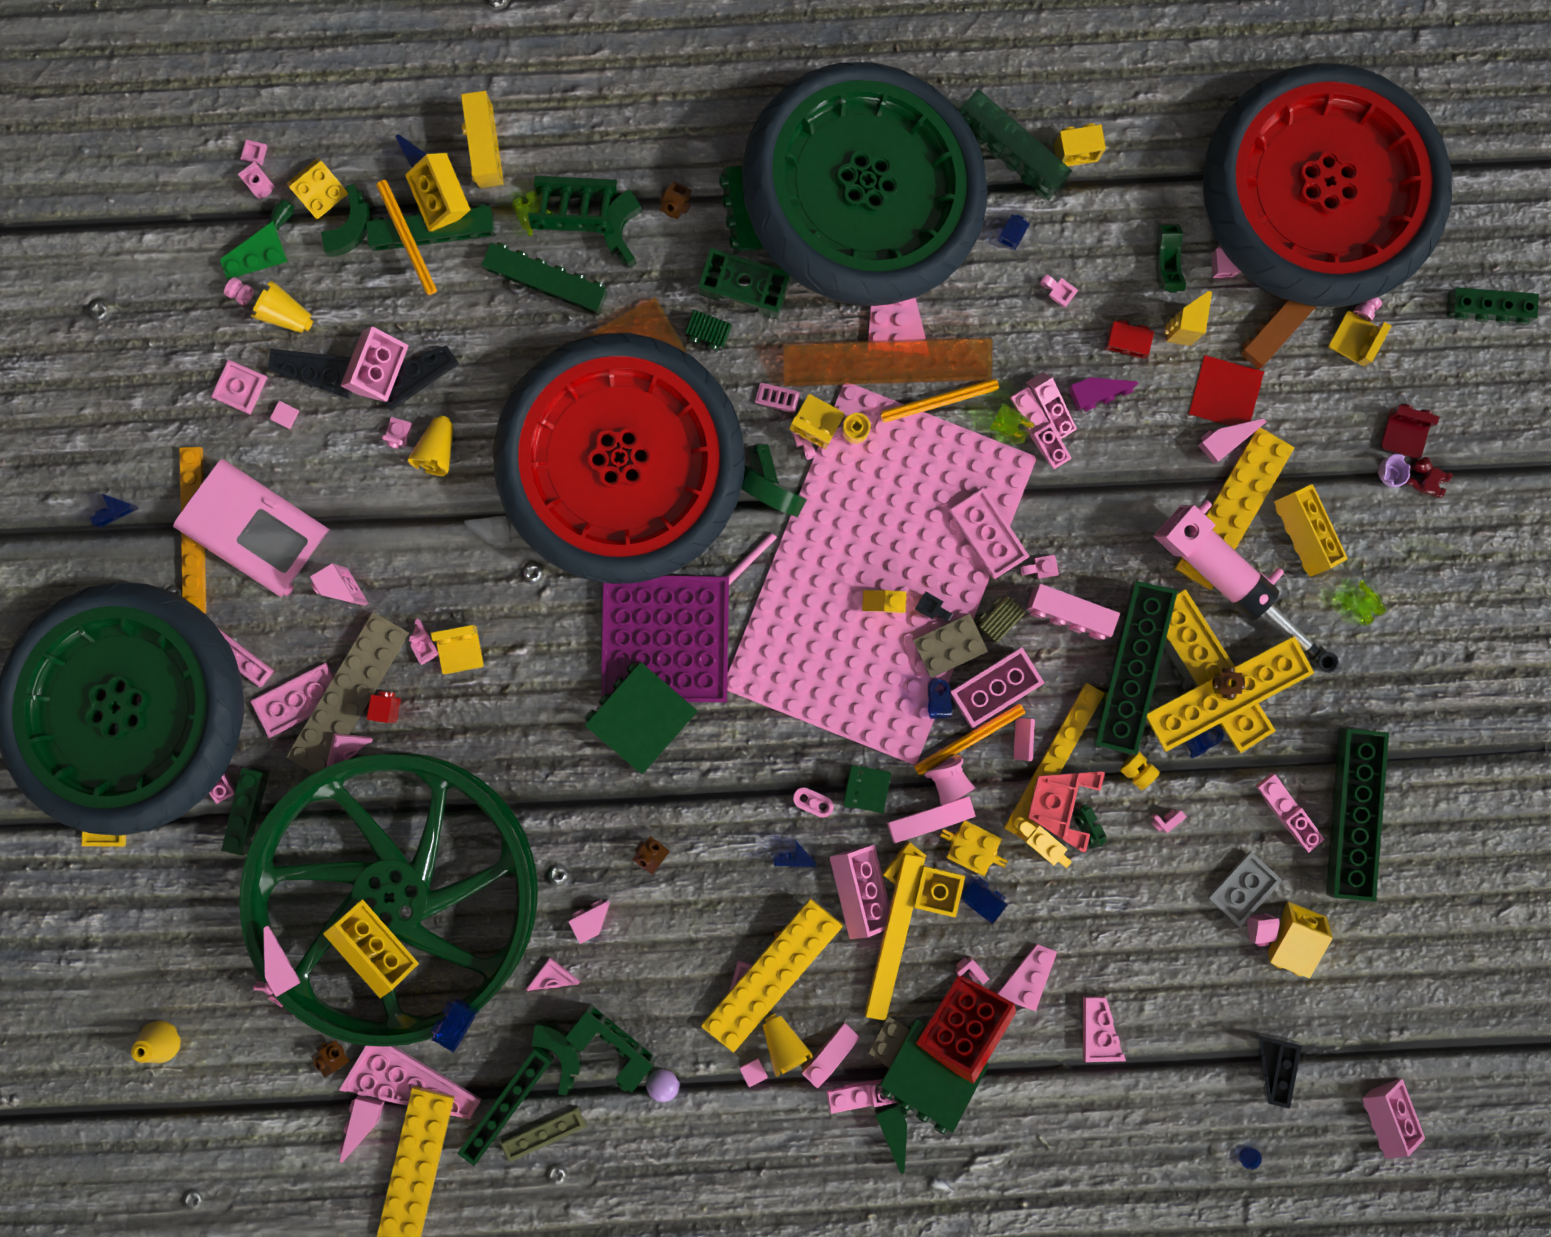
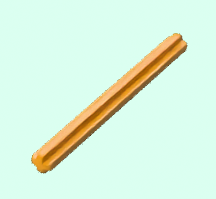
[376,180,437,296]
[880,379,999,423]
[914,704,1025,775]

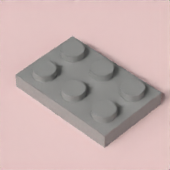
[1207,851,1283,927]

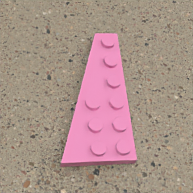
[339,1046,482,1120]

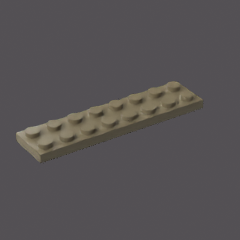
[286,612,410,774]

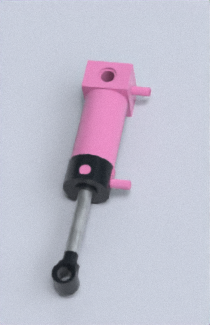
[1153,500,1339,673]

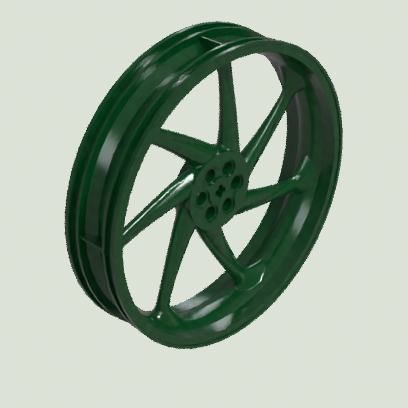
[239,753,538,1047]

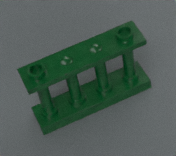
[528,175,619,234]

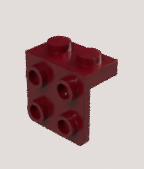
[1381,404,1440,459]

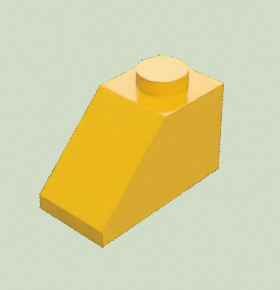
[862,590,907,614]

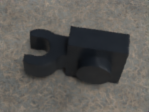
[915,591,953,622]

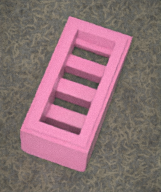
[755,383,800,414]

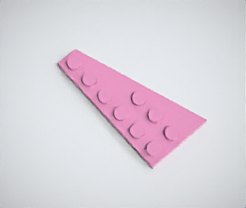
[867,298,929,355]

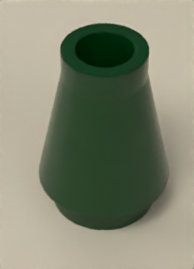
[267,198,295,230]

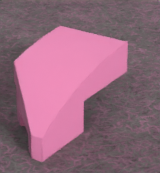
[409,618,439,665]

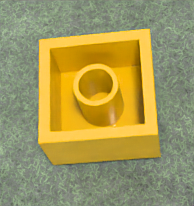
[1053,123,1106,168]
[914,865,965,918]

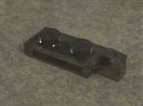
[1162,640,1197,692]

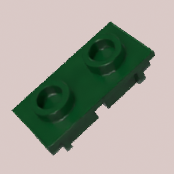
[748,444,779,484]
[1072,804,1107,849]

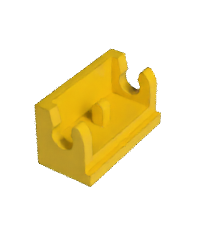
[882,841,927,885]

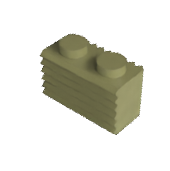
[977,595,1026,643]

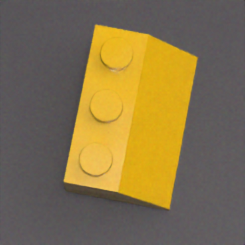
[405,153,470,232]
[1164,291,1212,346]

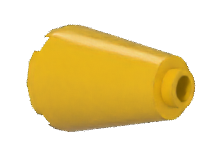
[251,281,314,333]
[408,415,454,476]
[763,1014,814,1077]
[131,1020,181,1064]

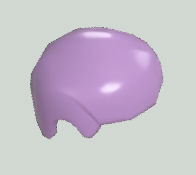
[1378,454,1410,488]
[646,1069,680,1102]

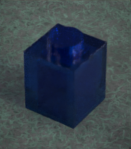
[998,214,1030,250]

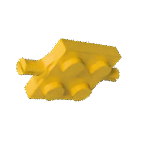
[940,820,1008,877]

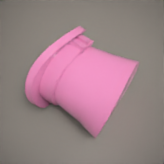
[924,755,975,805]

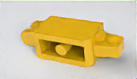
[1012,816,1072,868]

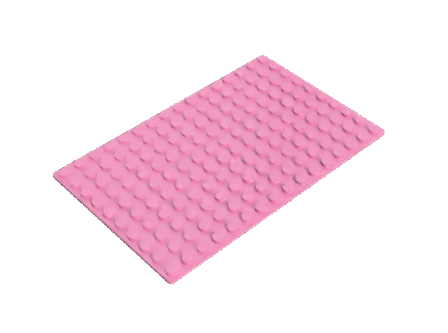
[727,382,1036,765]

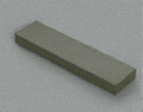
[500,1106,587,1162]

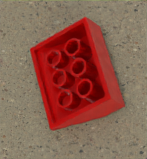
[916,975,1016,1084]

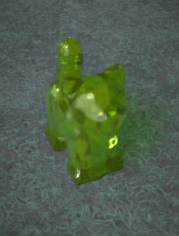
[512,191,553,237]
[989,404,1035,445]
[1341,580,1387,626]

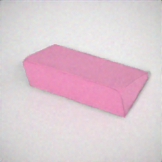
[1014,718,1035,761]

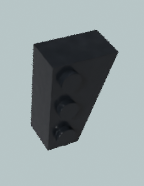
[1256,1032,1302,1109]

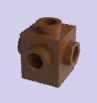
[659,181,692,220]
[1212,668,1245,698]
[632,836,670,875]
[311,1040,349,1078]

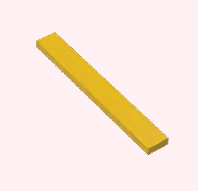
[864,853,925,1021]

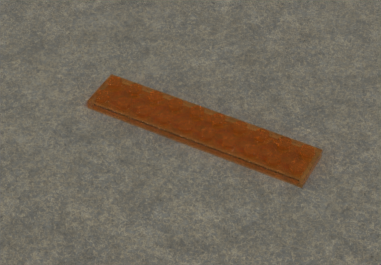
[783,337,993,386]

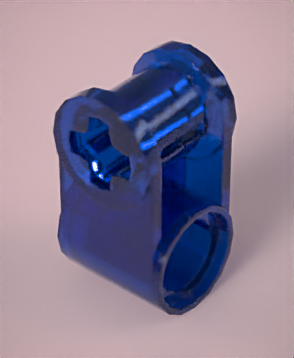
[928,678,952,719]
[1184,726,1224,758]

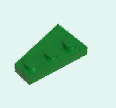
[220,221,288,280]

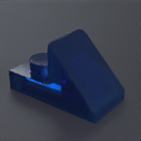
[90,494,139,527]
[774,840,816,867]

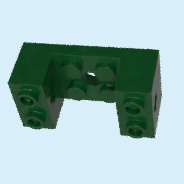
[698,248,791,320]
[565,1004,656,1093]

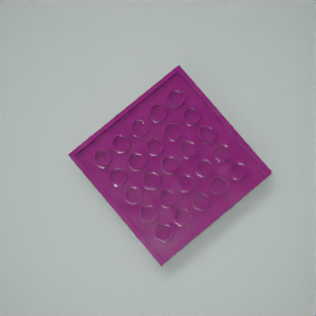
[601,576,729,703]

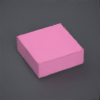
[240,139,268,166]
[270,401,299,429]
[740,1058,768,1087]

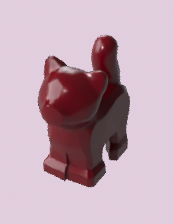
[1406,457,1453,498]

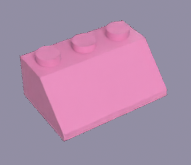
[341,326,409,402]
[310,563,369,606]
[1362,1079,1425,1158]

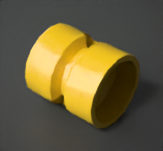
[842,413,871,444]
[1119,751,1160,791]

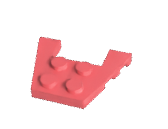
[1028,771,1105,853]

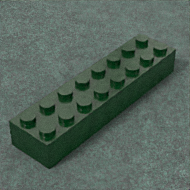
[1093,580,1178,755]
[1326,728,1389,902]

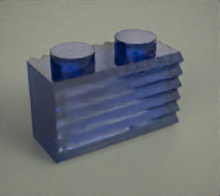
[960,877,1008,925]
[431,998,479,1053]

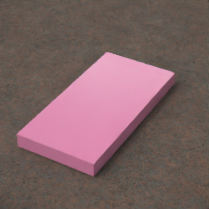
[948,487,1030,580]
[250,663,334,738]

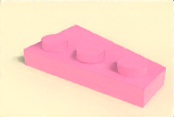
[996,943,1057,1011]
[1083,996,1126,1062]

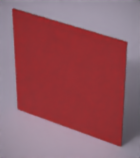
[1189,355,1264,426]

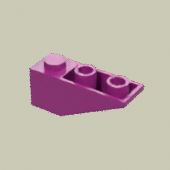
[1068,377,1138,412]

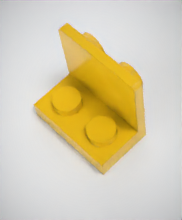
[287,157,348,219]
[1328,311,1392,367]
[789,394,845,450]
[431,625,484,674]

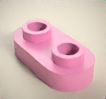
[793,788,834,818]

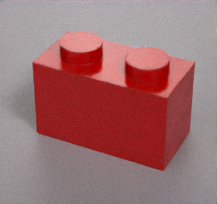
[1104,320,1154,359]
[367,691,401,723]

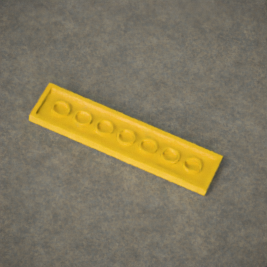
[1174,427,1295,590]
[1166,589,1276,753]
[1146,636,1314,752]
[701,898,843,1053]
[377,1086,455,1237]

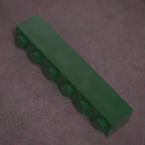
[366,204,496,251]
[481,242,608,316]
[457,1047,554,1166]

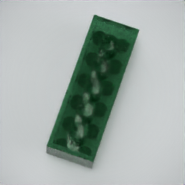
[960,89,1072,201]

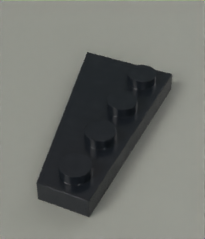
[385,345,459,411]
[268,349,352,400]

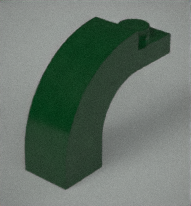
[321,184,372,257]
[604,189,642,268]
[1156,224,1186,293]
[741,465,807,518]
[532,1021,581,1095]

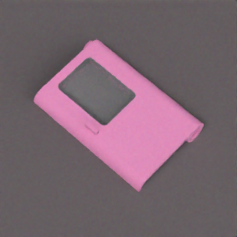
[173,459,330,597]

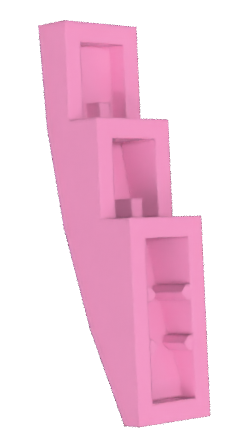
[887,796,976,843]

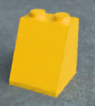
[1268,901,1333,978]

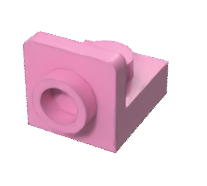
[382,417,412,449]
[1150,810,1186,833]
[955,956,989,984]

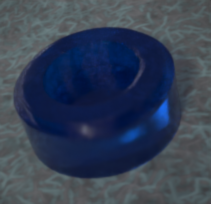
[1239,1146,1262,1170]

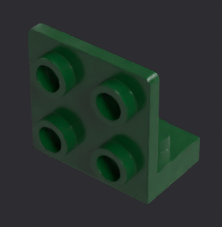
[842,764,891,813]

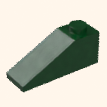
[874,1102,909,1174]

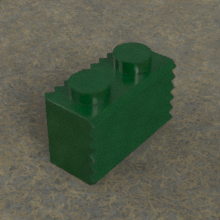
[684,309,732,352]

